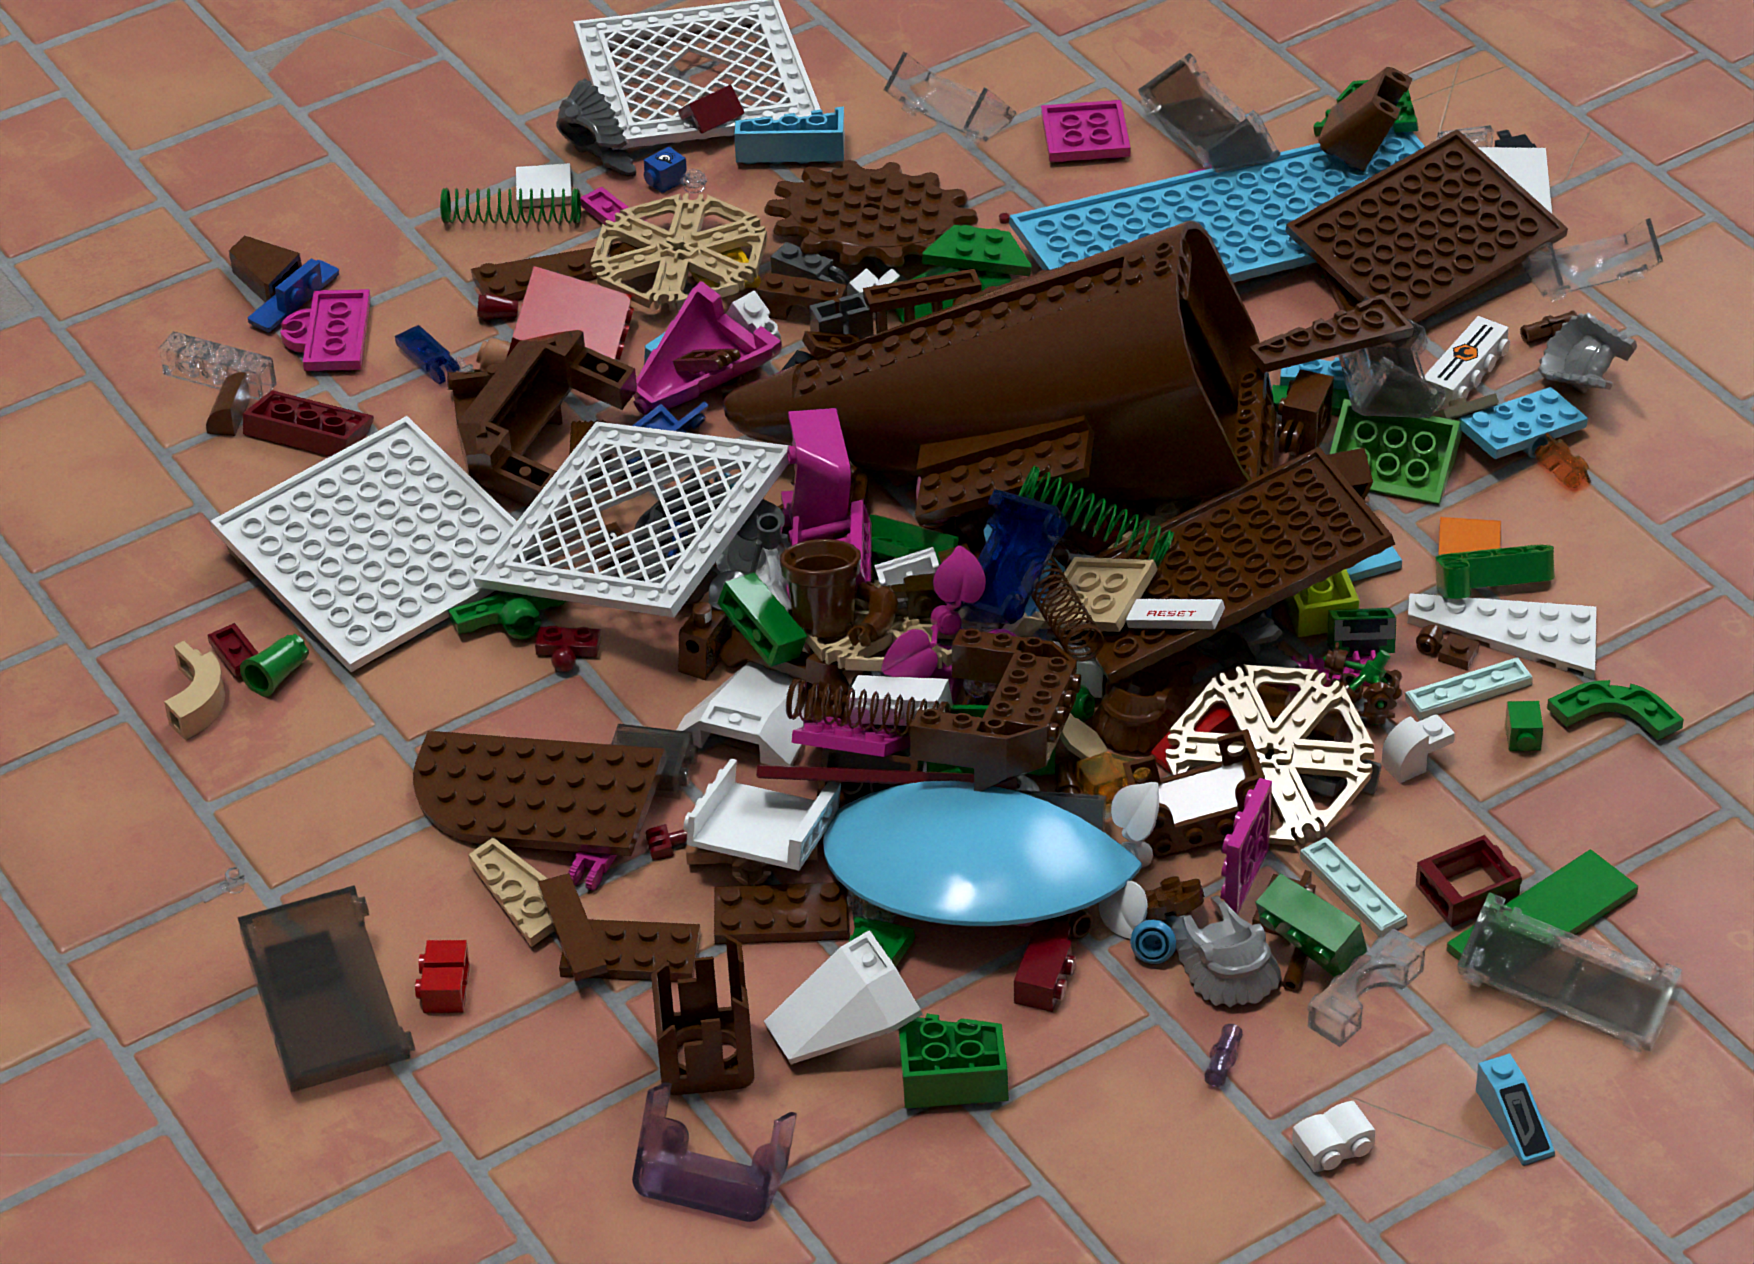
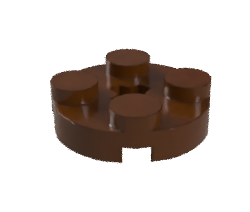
[1145,876,1205,920]

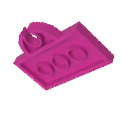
[280,289,371,371]

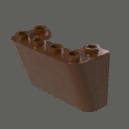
[1318,67,1413,171]
[1122,729,1273,857]

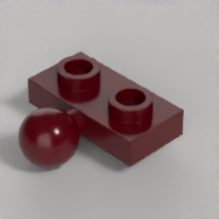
[535,626,601,672]

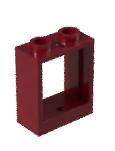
[1415,835,1522,928]

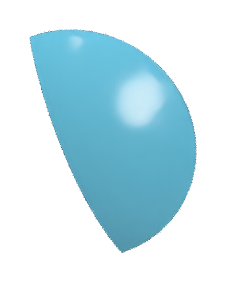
[823,781,1142,926]

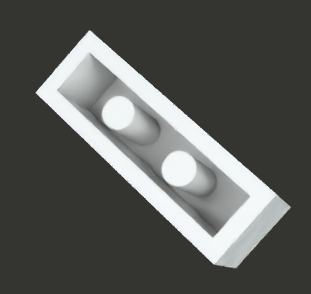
[846,675,953,726]

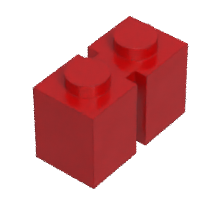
[415,940,470,1013]

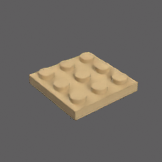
[1039,557,1158,632]

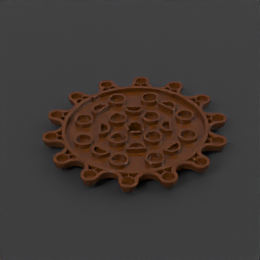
[764,160,978,267]

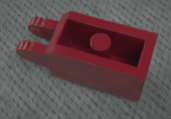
[1014,920,1077,1012]

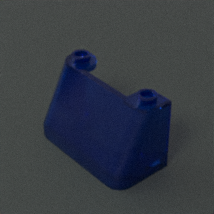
[944,489,1066,624]

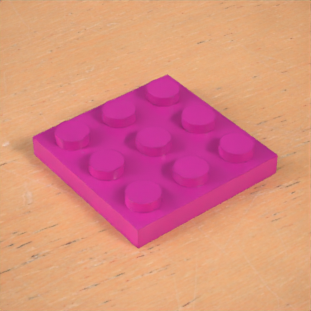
[1041,100,1131,162]
[791,717,910,757]
[1220,778,1272,915]

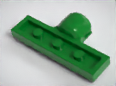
[448,592,568,639]

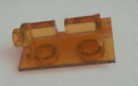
[1535,433,1591,488]

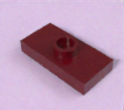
[207,623,258,677]

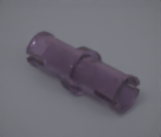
[1204,1024,1243,1087]

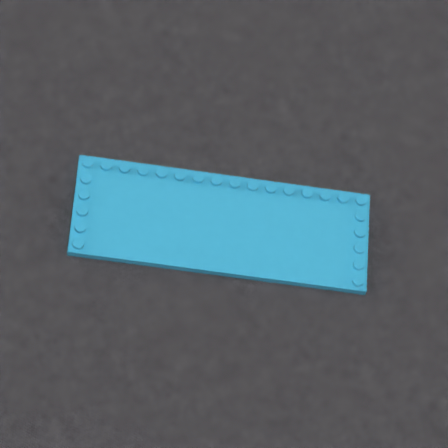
[1009,126,1425,282]

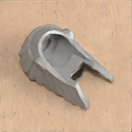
[1538,313,1637,394]
[1162,896,1282,1007]

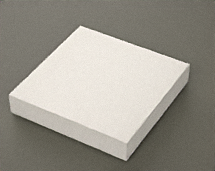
[516,163,572,207]

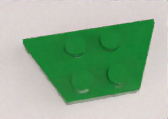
[922,225,1032,277]

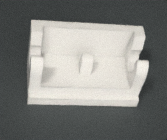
[874,547,939,602]

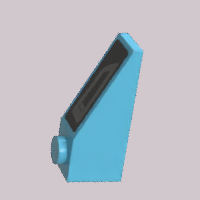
[1476,1053,1555,1166]

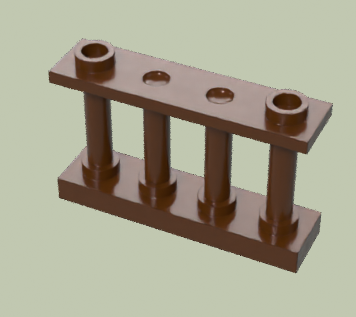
[863,269,982,334]

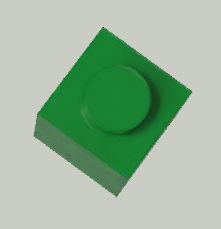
[1505,701,1543,751]

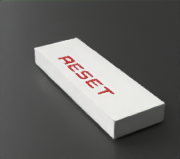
[1126,599,1225,629]

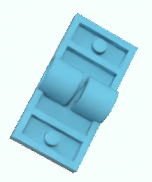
[1459,387,1588,459]

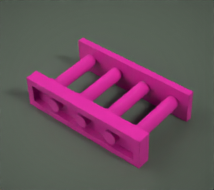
[787,500,872,600]

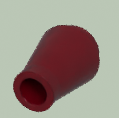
[477,292,518,320]

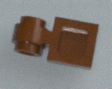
[1416,625,1480,670]

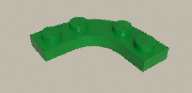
[1547,680,1684,740]

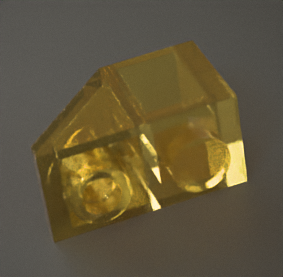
[1077,752,1151,805]

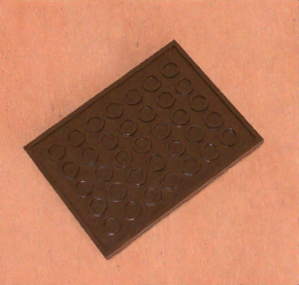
[1285,129,1568,325]

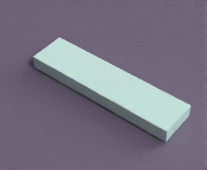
[1405,657,1533,720]
[1300,837,1408,938]

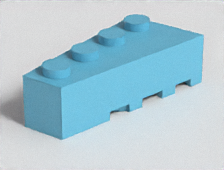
[734,106,845,164]

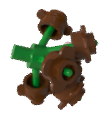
[1323,642,1402,725]

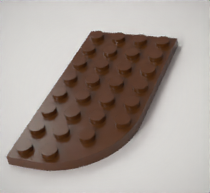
[413,731,668,856]

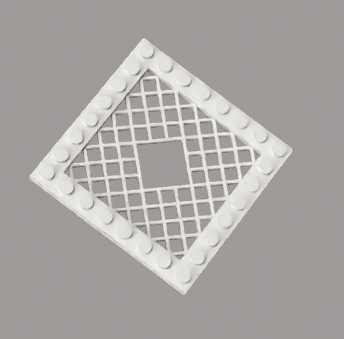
[573,0,820,150]
[472,422,789,618]

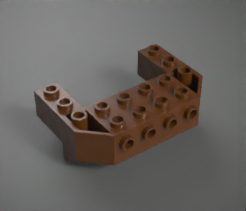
[457,330,637,507]
[910,628,1081,792]

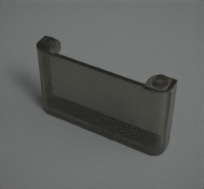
[237,885,415,1093]

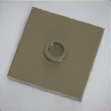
[1428,393,1499,420]

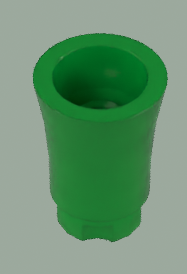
[240,634,309,697]

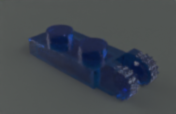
[395,325,461,384]

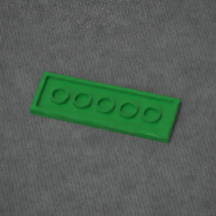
[1447,849,1638,989]

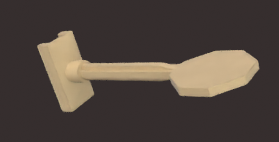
[1002,609,1107,765]

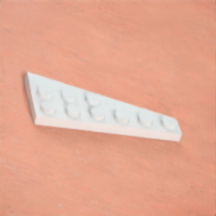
[1407,593,1596,679]

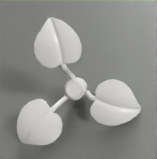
[1099,782,1159,939]

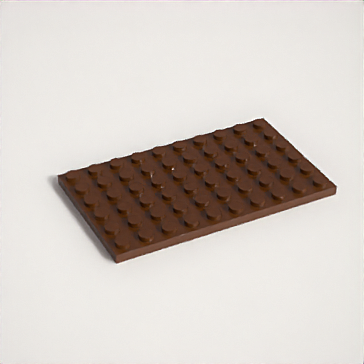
[1045,447,1395,684]

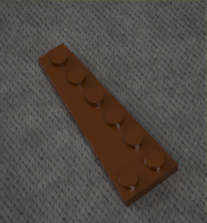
[471,242,639,301]
[1248,294,1414,373]

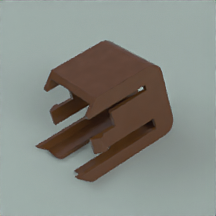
[651,934,755,1095]

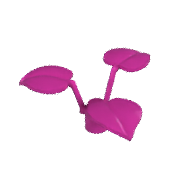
[881,546,1016,678]

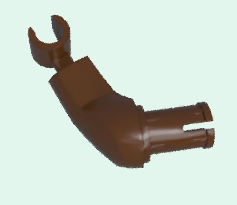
[848,581,898,647]

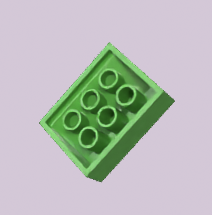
[1329,399,1462,505]

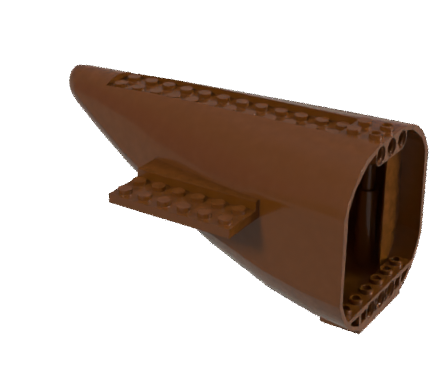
[723,221,1277,526]

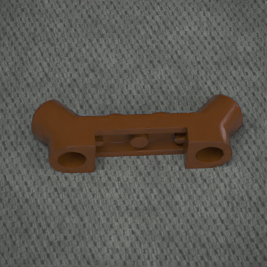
[719,625,850,695]

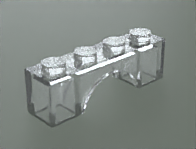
[1307,928,1426,1047]

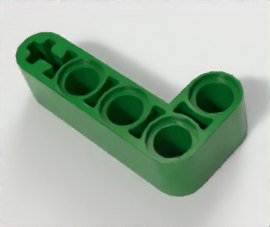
[1435,544,1555,599]

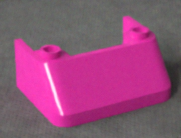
[781,408,851,540]

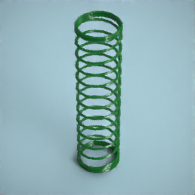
[440,188,581,224]
[1017,465,1174,567]

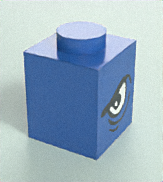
[643,147,688,193]

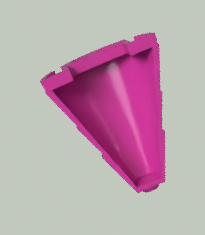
[633,281,782,415]

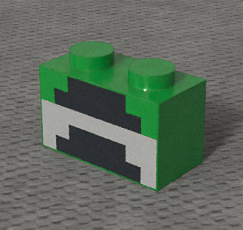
[1327,608,1396,658]

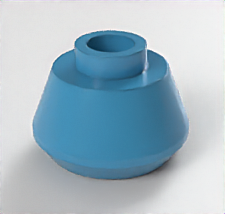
[1130,920,1176,964]

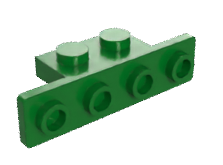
[869,515,959,564]

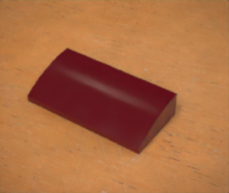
[243,390,374,456]

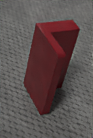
[678,84,744,133]

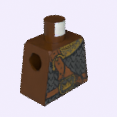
[678,602,732,681]

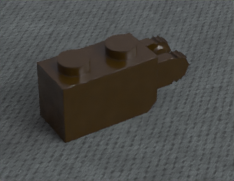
[887,573,970,620]

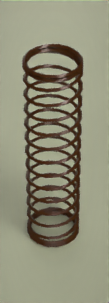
[1017,550,1104,662]
[786,679,951,737]

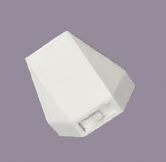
[672,661,807,766]
[764,930,923,1064]

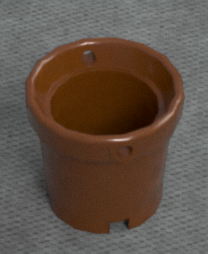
[780,539,861,637]

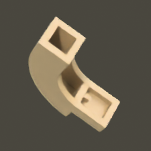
[164,641,225,740]

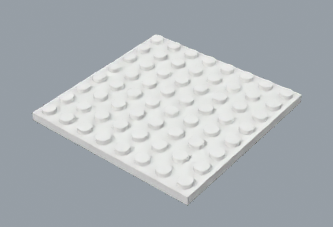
[210,416,548,672]

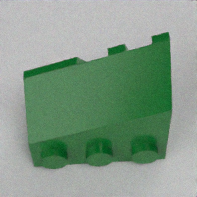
[898,1013,1009,1108]

